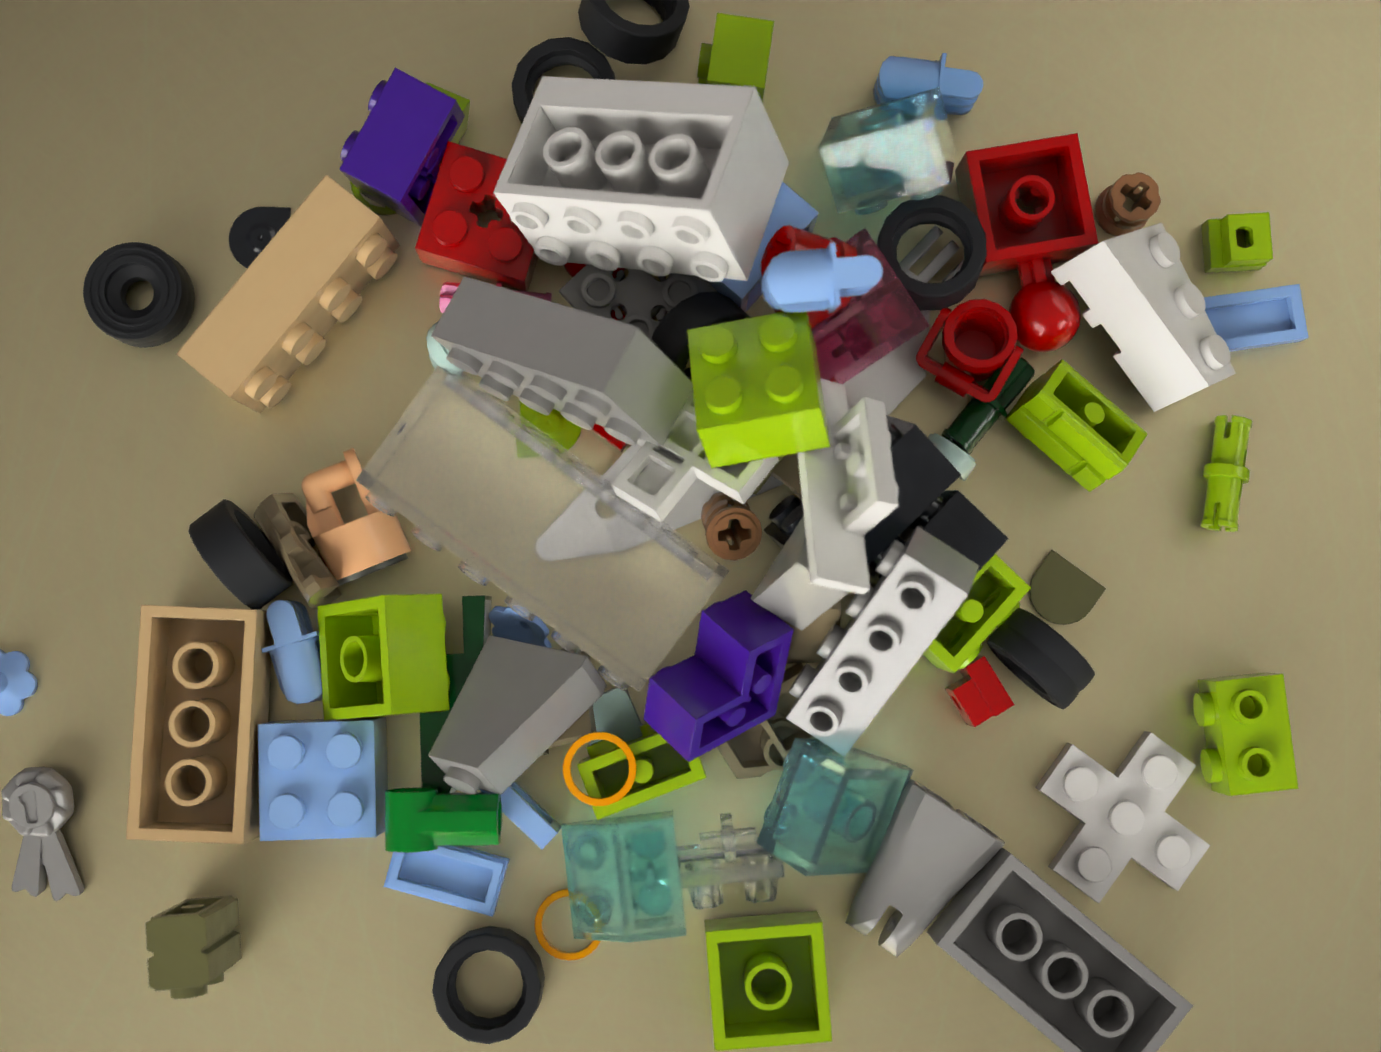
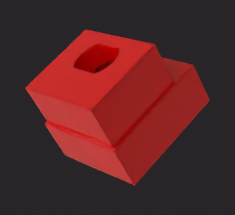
[945,655,1014,727]

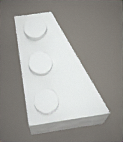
[1050,222,1236,412]

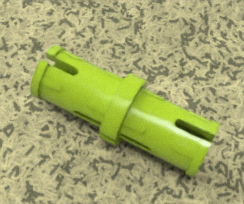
[1201,415,1252,532]

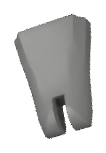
[845,779,1005,957]

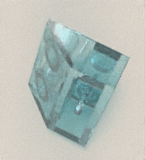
[561,810,687,943]

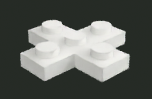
[611,389,779,522]
[1035,731,1210,903]

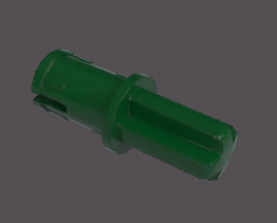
[942,357,1035,455]

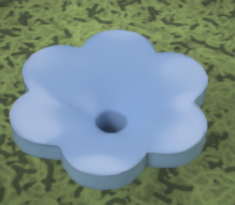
[489,603,552,648]
[0,649,38,716]

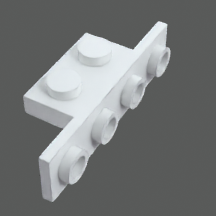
[797,378,898,595]

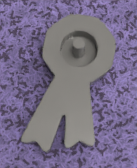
[1,767,84,901]

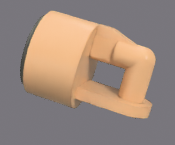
[301,448,411,586]

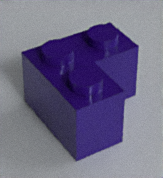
[339,67,465,226]
[644,590,794,762]

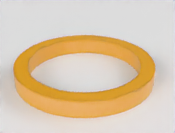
[563,732,636,806]
[534,888,605,960]

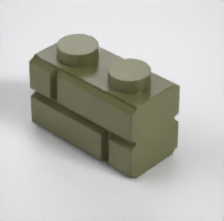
[145,895,241,999]

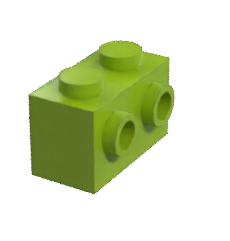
[697,13,774,102]
[923,554,1031,673]
[1193,672,1298,796]
[577,723,706,820]

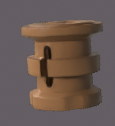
[1095,172,1161,237]
[701,492,762,561]

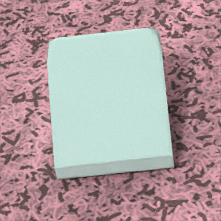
[588,683,642,745]

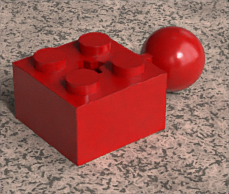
[955,133,1098,352]
[415,141,626,291]

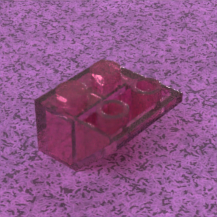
[811,228,930,384]

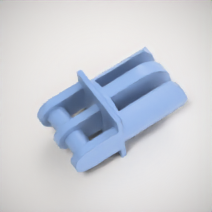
[873,53,983,125]
[761,243,883,313]
[261,600,323,704]

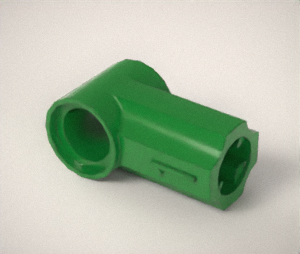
[385,787,502,853]

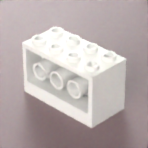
[493,76,789,282]

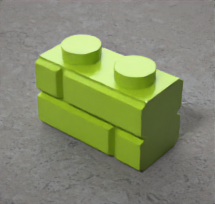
[1006,359,1147,492]

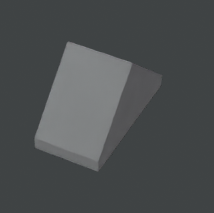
[751,515,865,631]

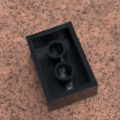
[763,415,961,566]

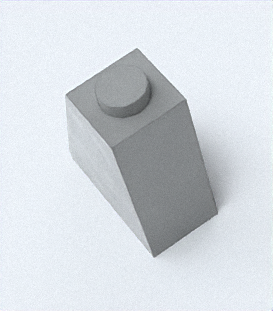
[428,635,607,795]

